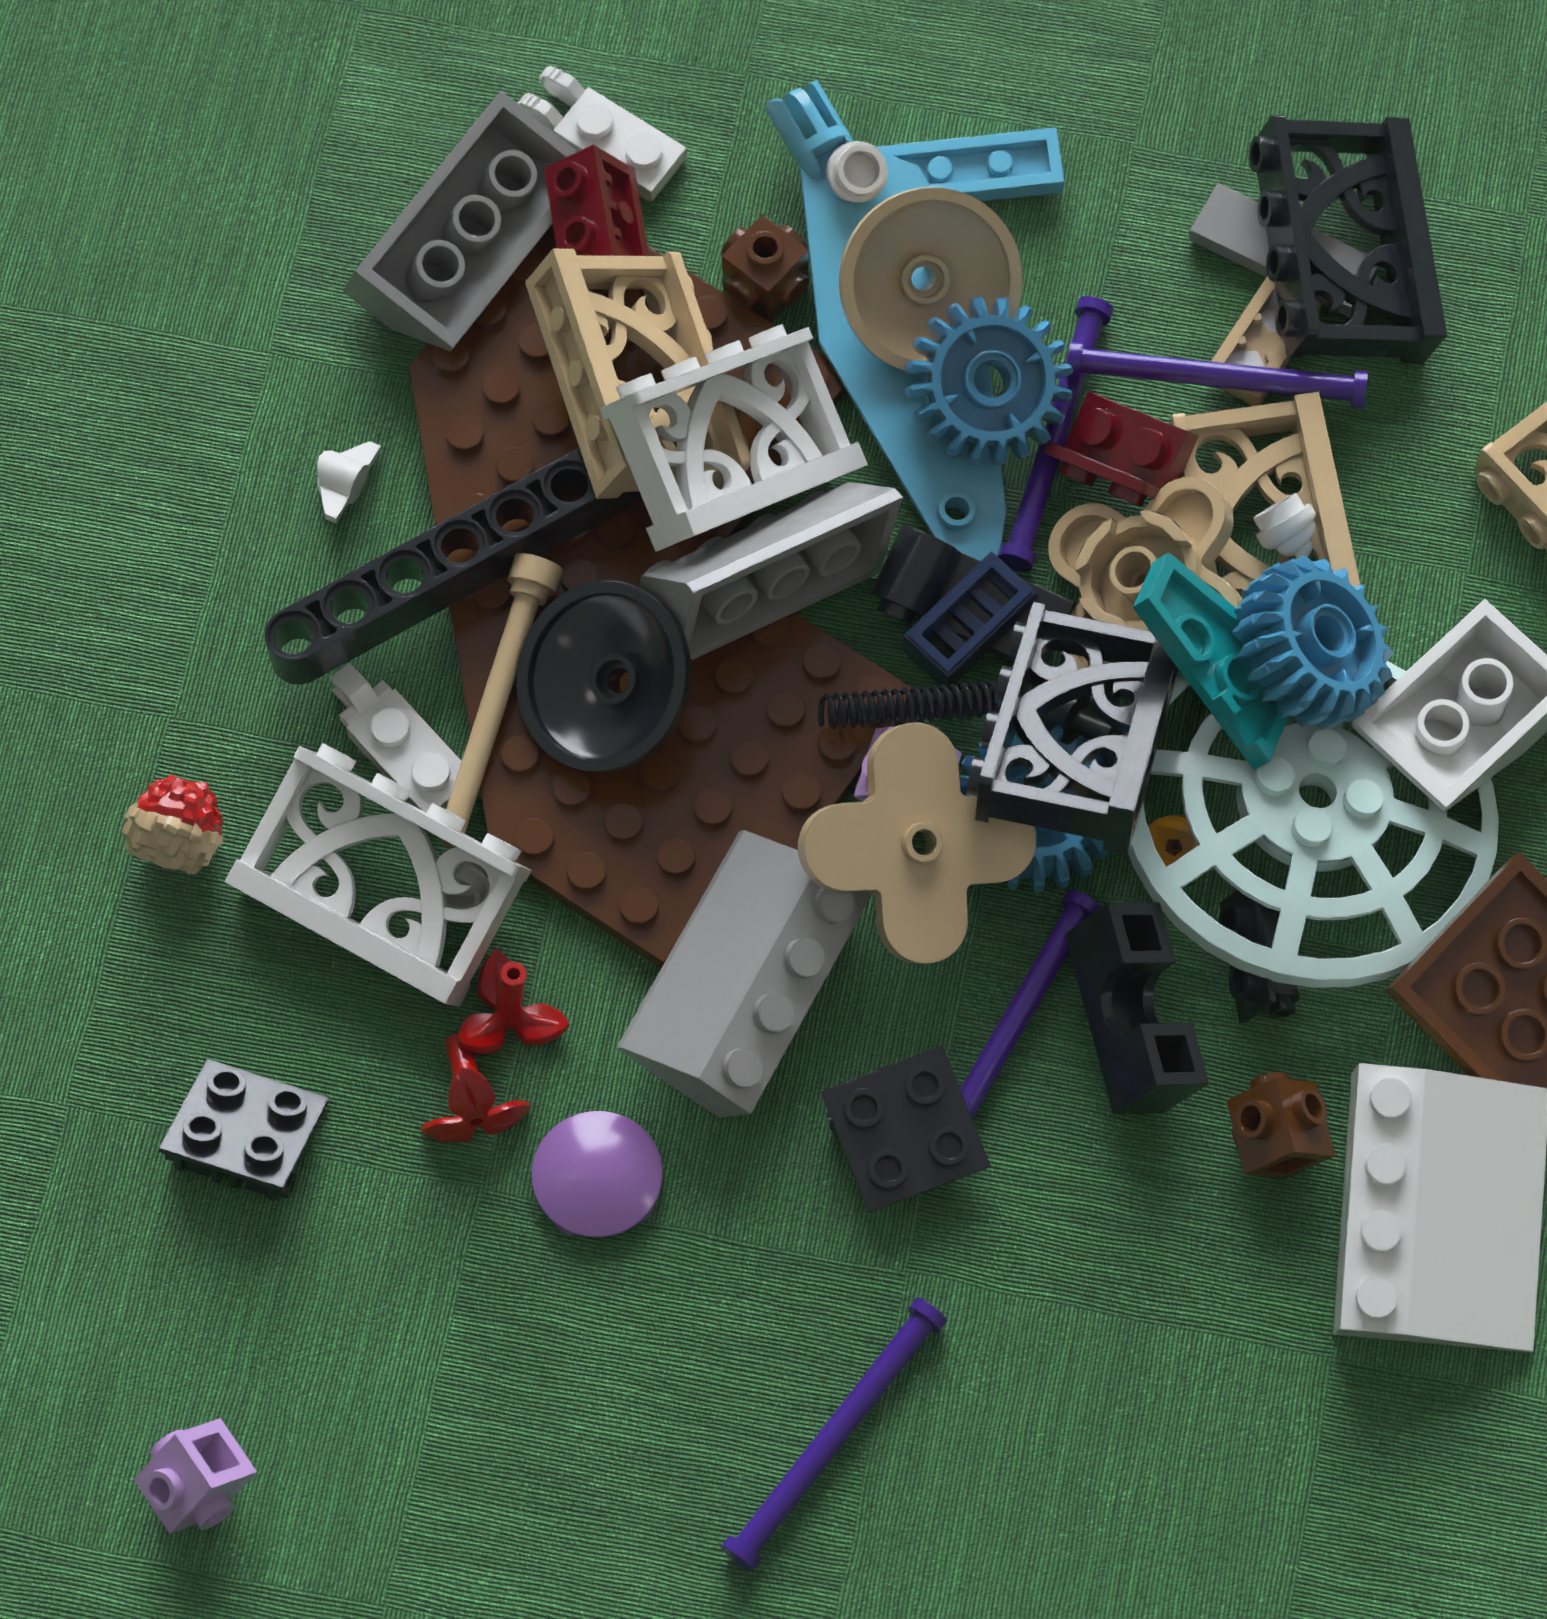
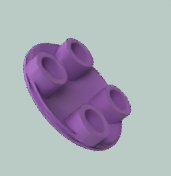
[532,1111,663,1238]

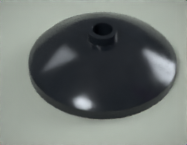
[516,580,692,773]

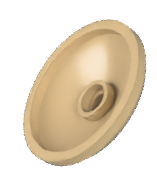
[839,187,1022,371]

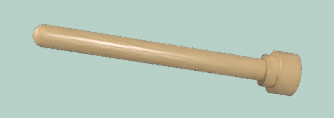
[439,553,563,847]

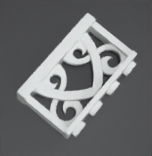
[599,324,868,552]
[225,743,532,1007]

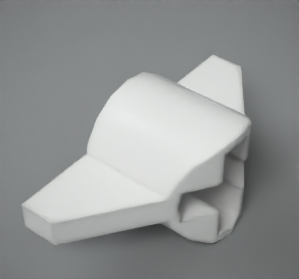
[317,441,381,523]

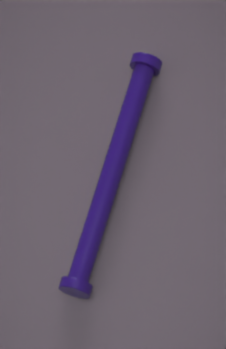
[997,296,1114,572]
[1066,341,1368,409]
[960,889,1101,1120]
[721,1297,947,1572]

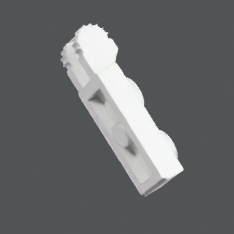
[518,65,687,202]

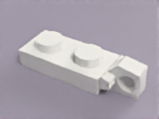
[330,663,461,813]

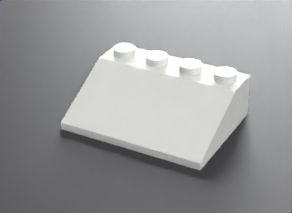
[1333,1063,1547,1353]

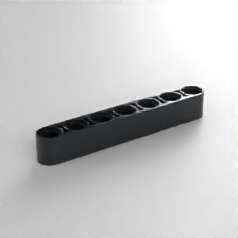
[265,448,643,685]

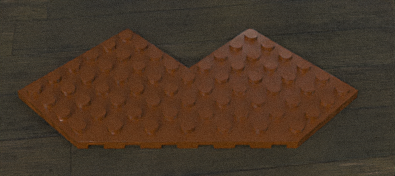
[409,224,916,968]

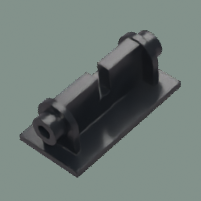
[1219,890,1300,1023]

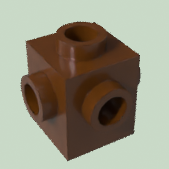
[721,214,810,322]
[1226,1072,1335,1179]

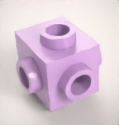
[134,1418,257,1534]

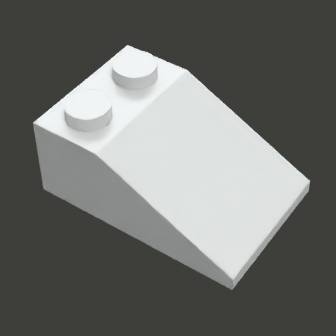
[1351,599,1547,812]

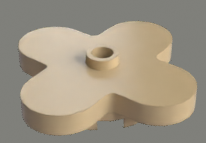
[1048,477,1242,669]
[798,722,1036,964]

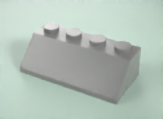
[343,91,578,351]
[639,482,903,660]
[616,830,872,1118]

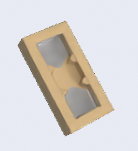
[1211,276,1321,406]

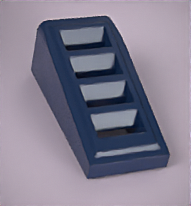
[903,551,1037,687]

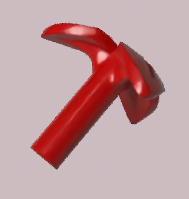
[457,949,570,1054]
[420,1033,531,1143]

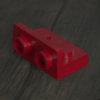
[544,145,649,256]
[1043,391,1199,507]

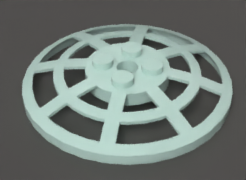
[1129,661,1499,988]

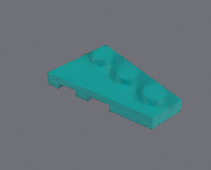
[1133,552,1289,770]

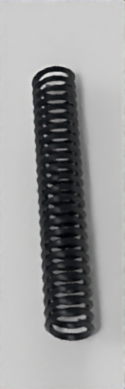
[818,679,1047,730]

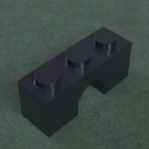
[1065,903,1209,1114]

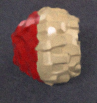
[122,775,224,874]

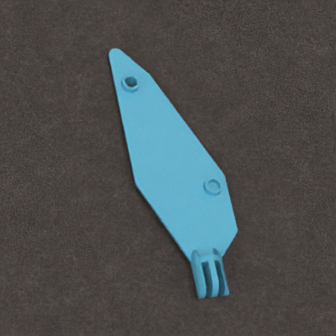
[764,80,1006,561]

